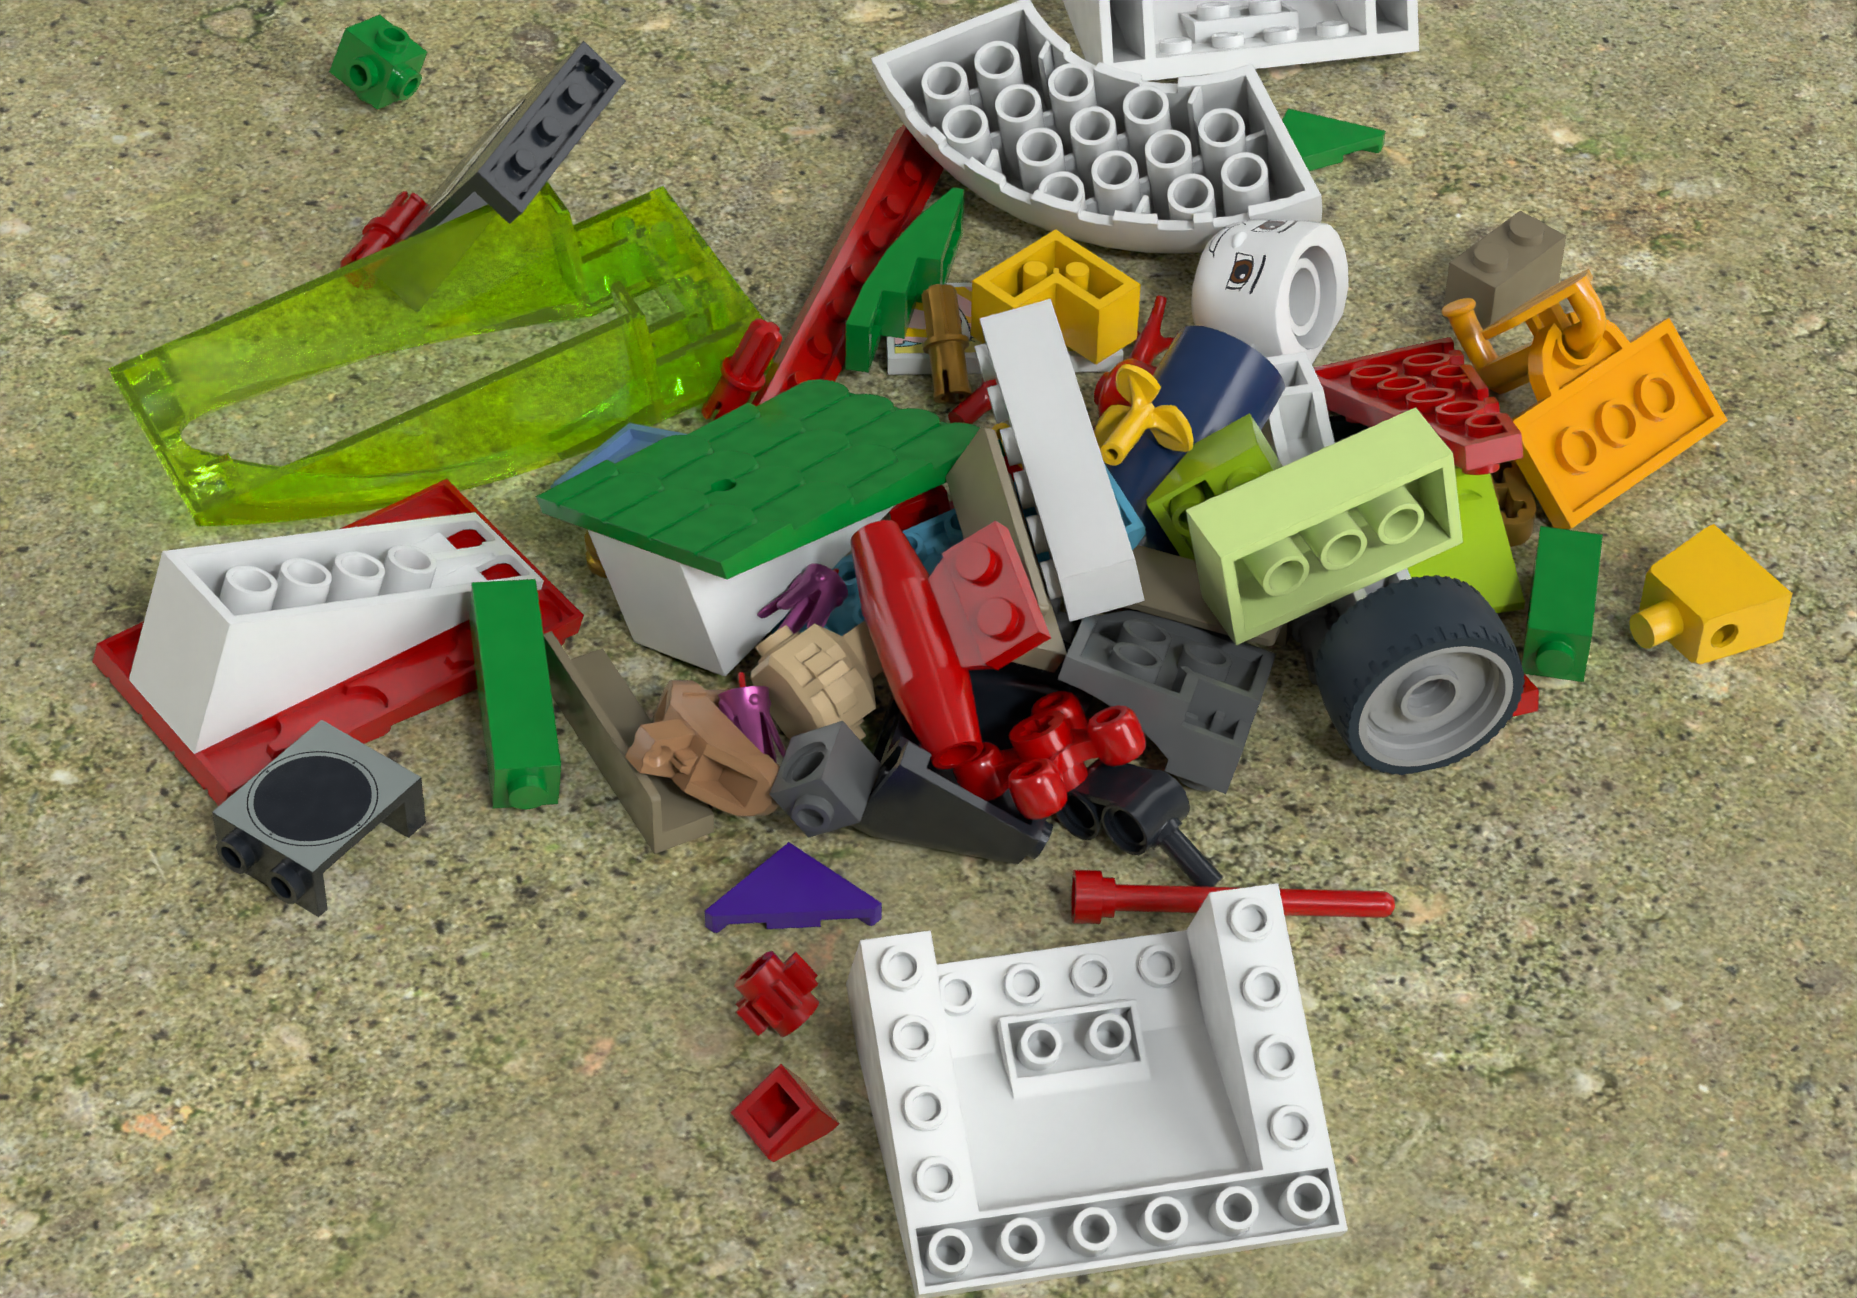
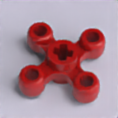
[953,691,1146,820]

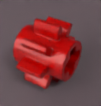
[734,951,819,1037]

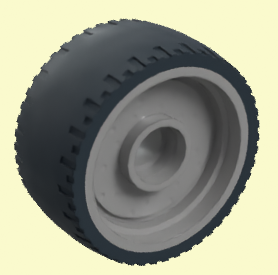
[1315,575,1525,775]

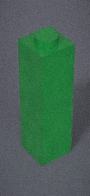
[470,579,561,810]

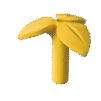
[1094,364,1194,466]

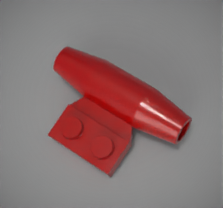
[850,520,1051,769]

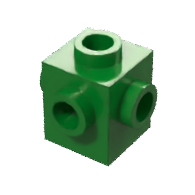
[329,14,428,110]

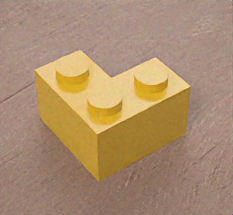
[970,229,1141,365]

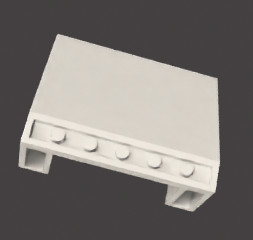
[1063,0,1419,81]
[846,883,1348,1298]

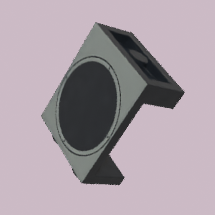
[212,720,426,917]

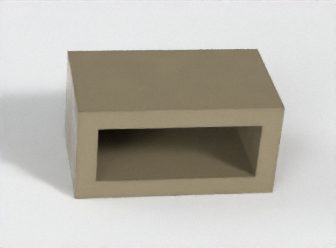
[1442,211,1566,341]

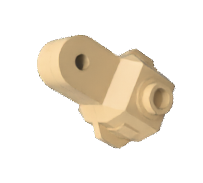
[751,620,884,740]

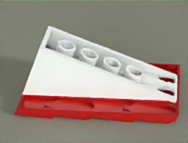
[92,478,584,806]

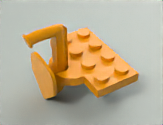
[1441,269,1728,530]

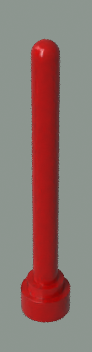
[1071,870,1395,924]

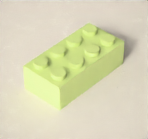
[1186,407,1463,645]

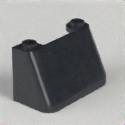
[850,639,1094,865]

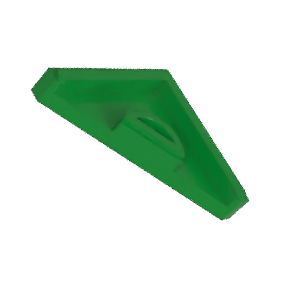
[1282,108,1386,171]

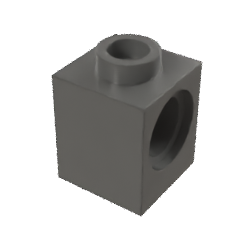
[769,721,881,838]

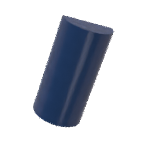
[1103,326,1285,556]

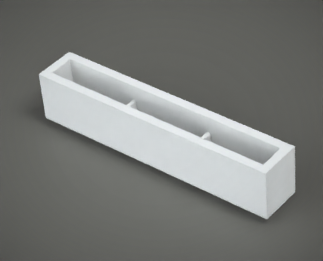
[974,299,1144,622]

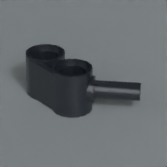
[1056,759,1223,887]

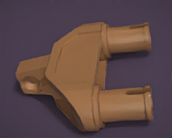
[625,680,780,816]

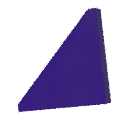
[704,842,882,933]

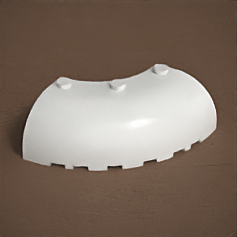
[871,0,1322,254]

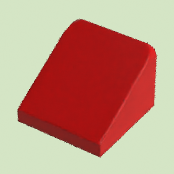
[730,1064,840,1162]

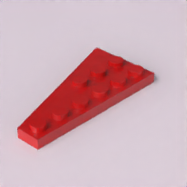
[1313,337,1523,475]

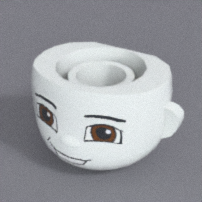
[1191,219,1349,364]

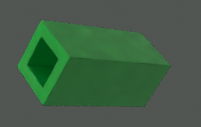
[1521,526,1603,682]

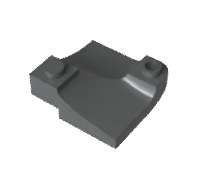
[1058,610,1276,794]

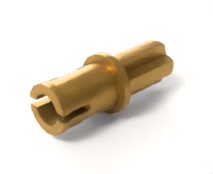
[922,284,972,404]

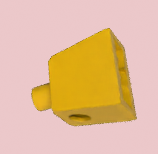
[1629,524,1793,665]

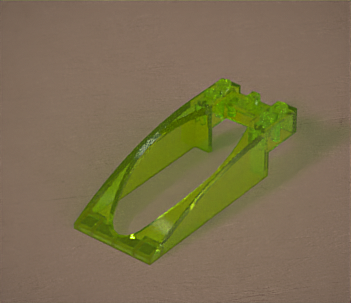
[108,181,773,527]

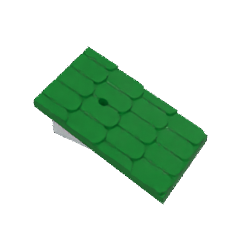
[536,379,1006,676]

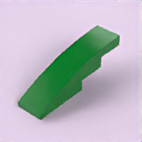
[846,188,964,373]

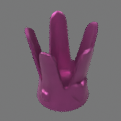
[757,563,848,634]
[718,672,786,763]

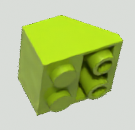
[1146,413,1283,560]

